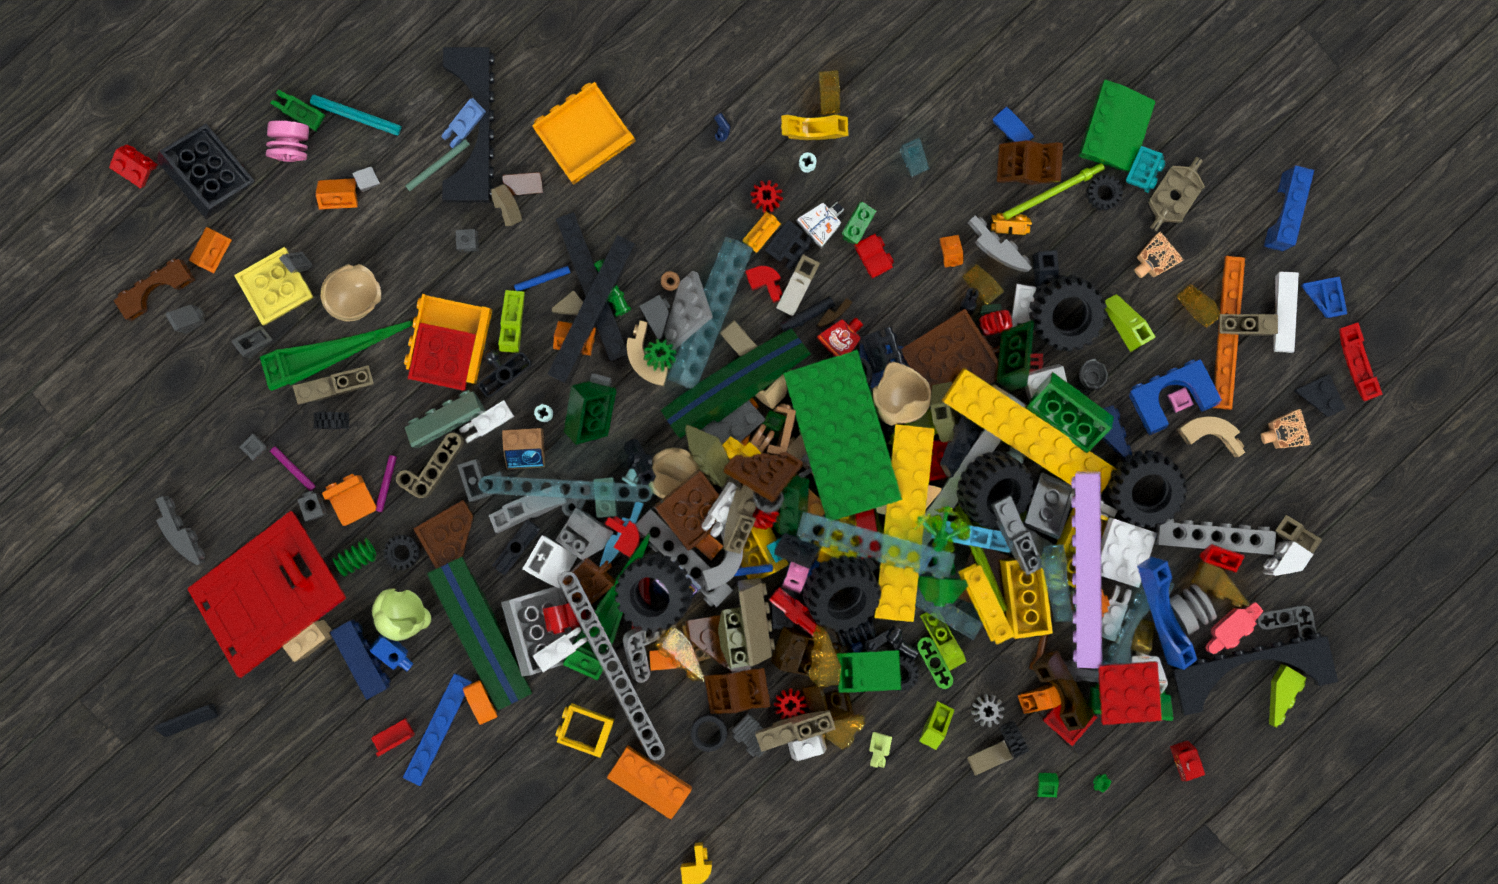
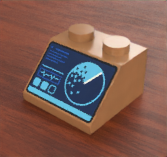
[502,428,545,469]

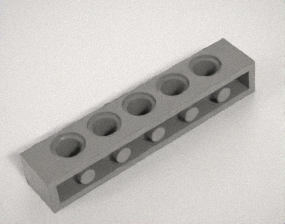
[636,509,733,607]
[1155,519,1276,555]

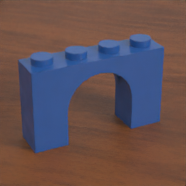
[1264,165,1314,251]
[1129,359,1222,436]

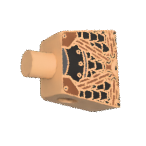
[1134,232,1184,278]
[1261,409,1311,448]

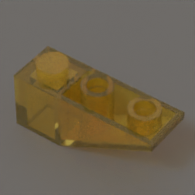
[1191,561,1250,608]
[809,625,841,686]
[655,627,705,682]

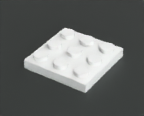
[1101,517,1158,588]

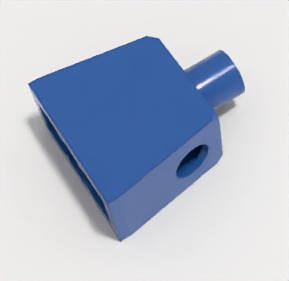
[370,635,414,672]

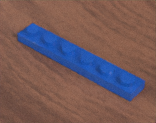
[403,673,472,786]

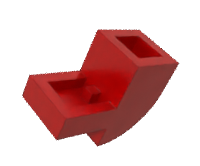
[745,266,782,303]
[605,516,640,557]

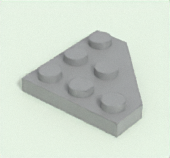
[664,271,713,350]

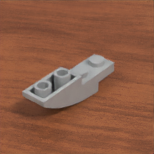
[968,215,1032,272]
[489,485,567,533]

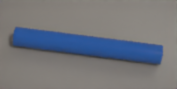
[514,266,570,291]
[733,564,773,577]

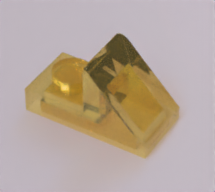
[1127,617,1155,656]

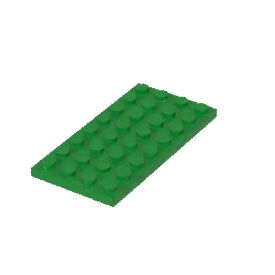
[783,350,903,522]

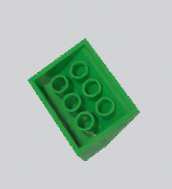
[1078,80,1156,173]

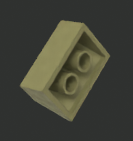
[685,425,730,487]

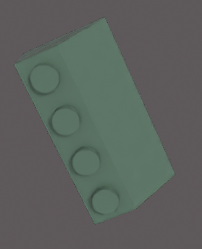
[405,390,485,448]

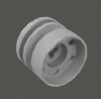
[1169,584,1217,635]

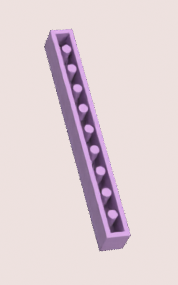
[1072,472,1102,668]

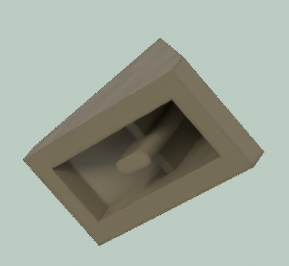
[552,290,583,316]

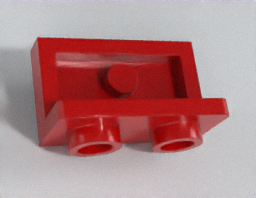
[109,144,158,189]

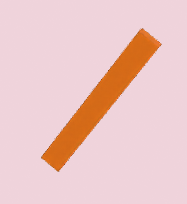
[1212,256,1245,410]

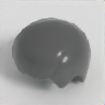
[1078,359,1108,390]
[753,491,784,513]

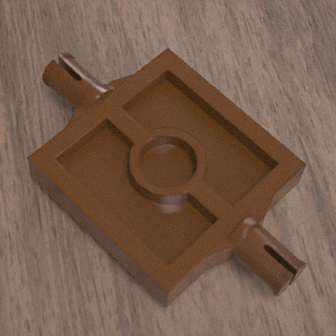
[563,558,616,605]

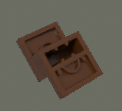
[997,140,1063,185]
[704,668,770,714]

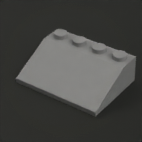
[501,587,576,676]

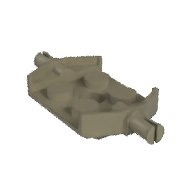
[1148,157,1205,232]

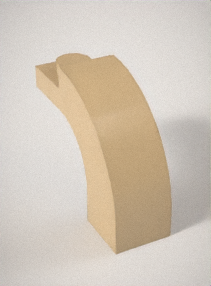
[627,321,669,387]
[1176,417,1245,457]

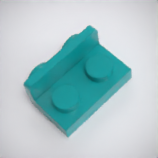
[1126,146,1166,193]

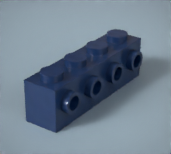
[330,620,390,700]

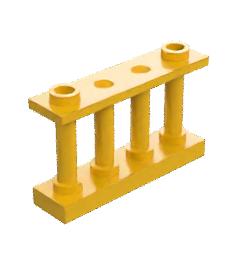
[957,563,1014,644]

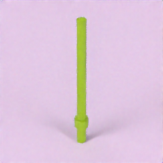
[1003,163,1105,220]

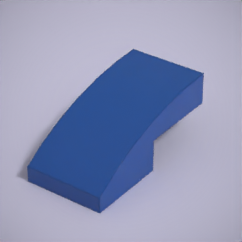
[992,107,1034,142]

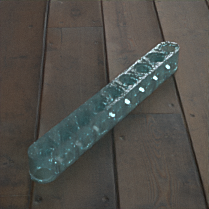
[478,476,653,502]

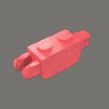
[1205,602,1263,654]

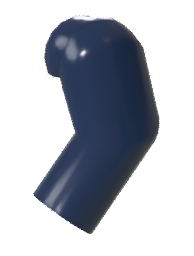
[714,113,731,142]

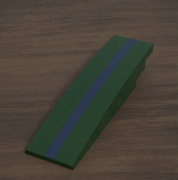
[661,328,810,438]
[427,556,532,710]

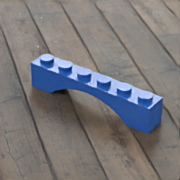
[1137,557,1197,670]

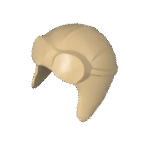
[321,264,381,321]
[872,362,931,426]

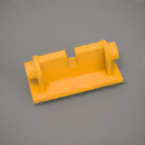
[742,212,781,253]
[991,213,1032,235]

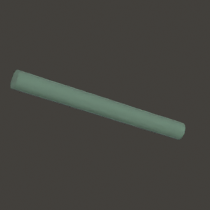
[405,139,470,191]

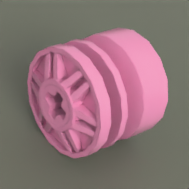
[266,121,309,162]

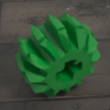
[644,338,676,372]

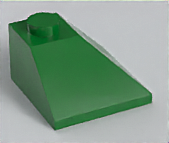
[918,576,968,607]

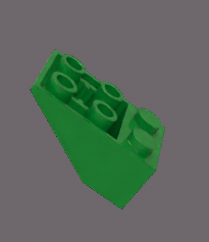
[837,650,901,693]

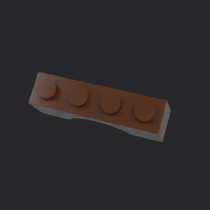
[113,259,196,321]

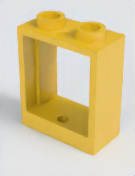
[555,703,615,758]

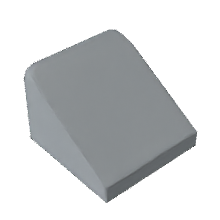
[352,167,380,192]

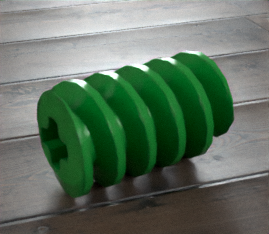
[333,538,377,577]

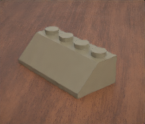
[738,578,775,666]

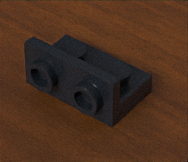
[774,533,820,569]

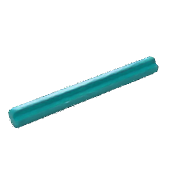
[310,95,401,135]

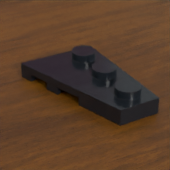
[940,412,980,478]

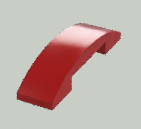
[1339,322,1383,401]

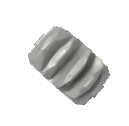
[971,694,1004,727]

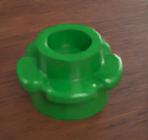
[1093,774,1111,792]

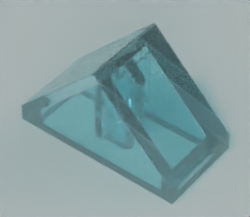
[899,138,929,177]

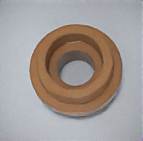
[661,271,680,291]

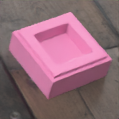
[1167,387,1194,413]

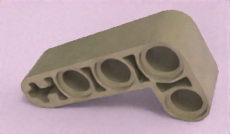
[396,433,464,498]

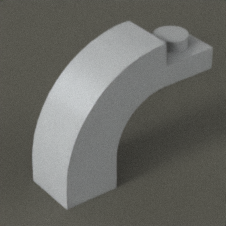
[701,524,743,591]

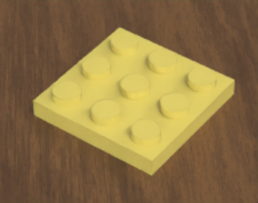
[234,247,314,326]

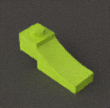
[499,290,525,353]

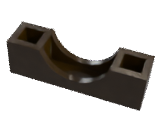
[1032,651,1094,731]

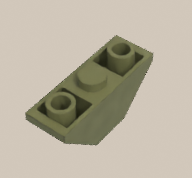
[930,382,959,442]
[718,607,749,668]

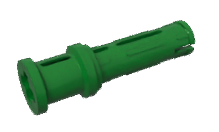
[594,259,632,317]

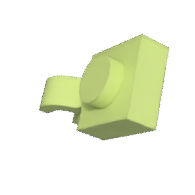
[869,732,892,768]

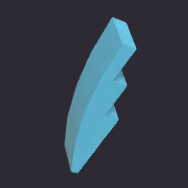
[600,501,644,566]
[931,519,1011,553]

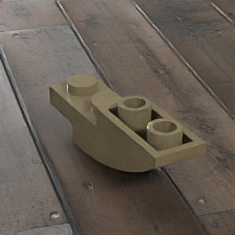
[293,365,374,405]
[724,485,756,554]
[755,710,836,752]

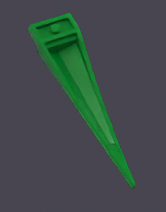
[260,321,413,391]
[563,533,650,680]

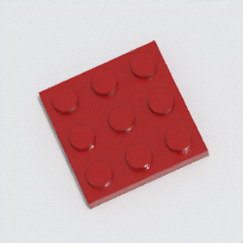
[408,323,476,391]
[1098,661,1162,725]

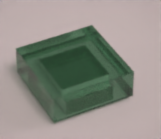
[980,303,1002,315]

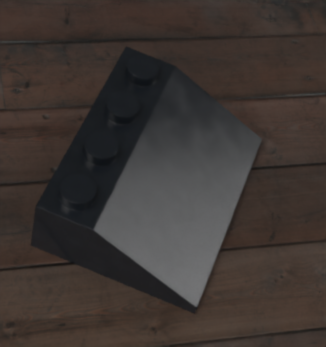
[157,124,255,219]

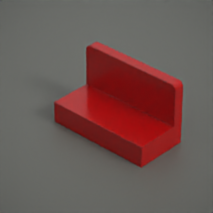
[371,718,415,757]

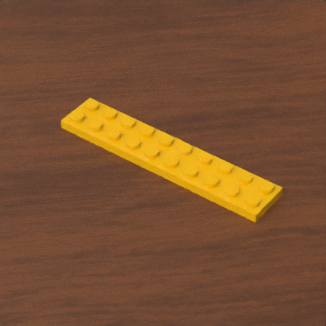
[942,368,1117,493]
[874,424,934,622]

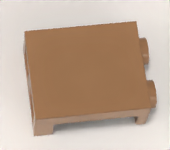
[764,404,796,455]

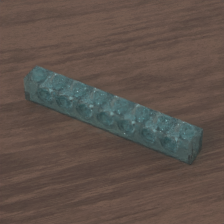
[667,237,753,389]
[797,511,955,579]

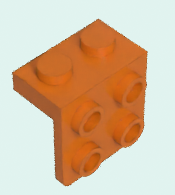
[322,474,376,526]

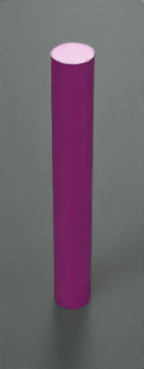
[270,446,316,491]
[375,455,397,512]

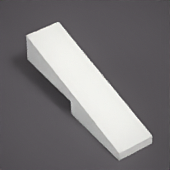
[1274,272,1299,353]

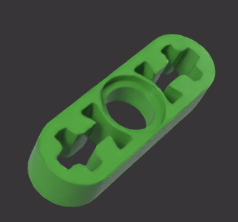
[917,637,953,689]

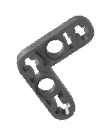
[1256,605,1317,639]

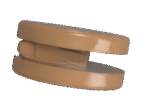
[747,424,775,454]

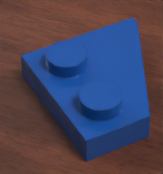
[1301,277,1347,318]

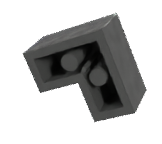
[457,459,509,502]

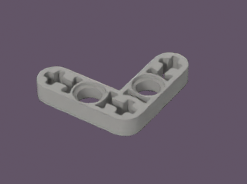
[623,624,676,683]

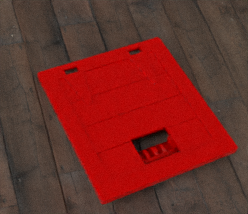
[188,511,346,678]

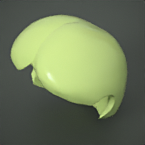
[372,588,431,641]

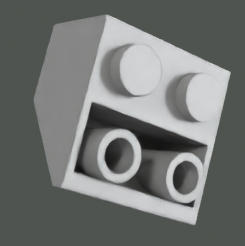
[556,508,613,560]

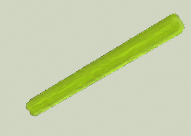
[954,506,1008,612]

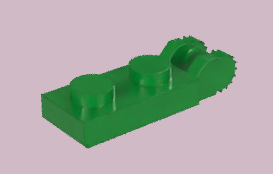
[270,90,326,132]

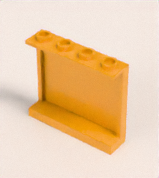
[532,82,636,185]
[404,294,493,384]

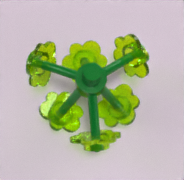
[914,506,971,558]

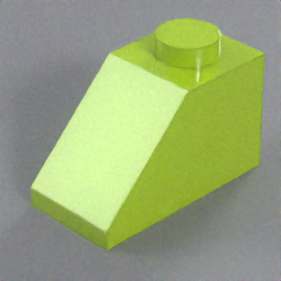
[919,701,954,750]

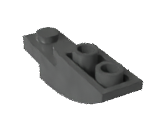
[991,495,1044,575]
[155,496,206,565]

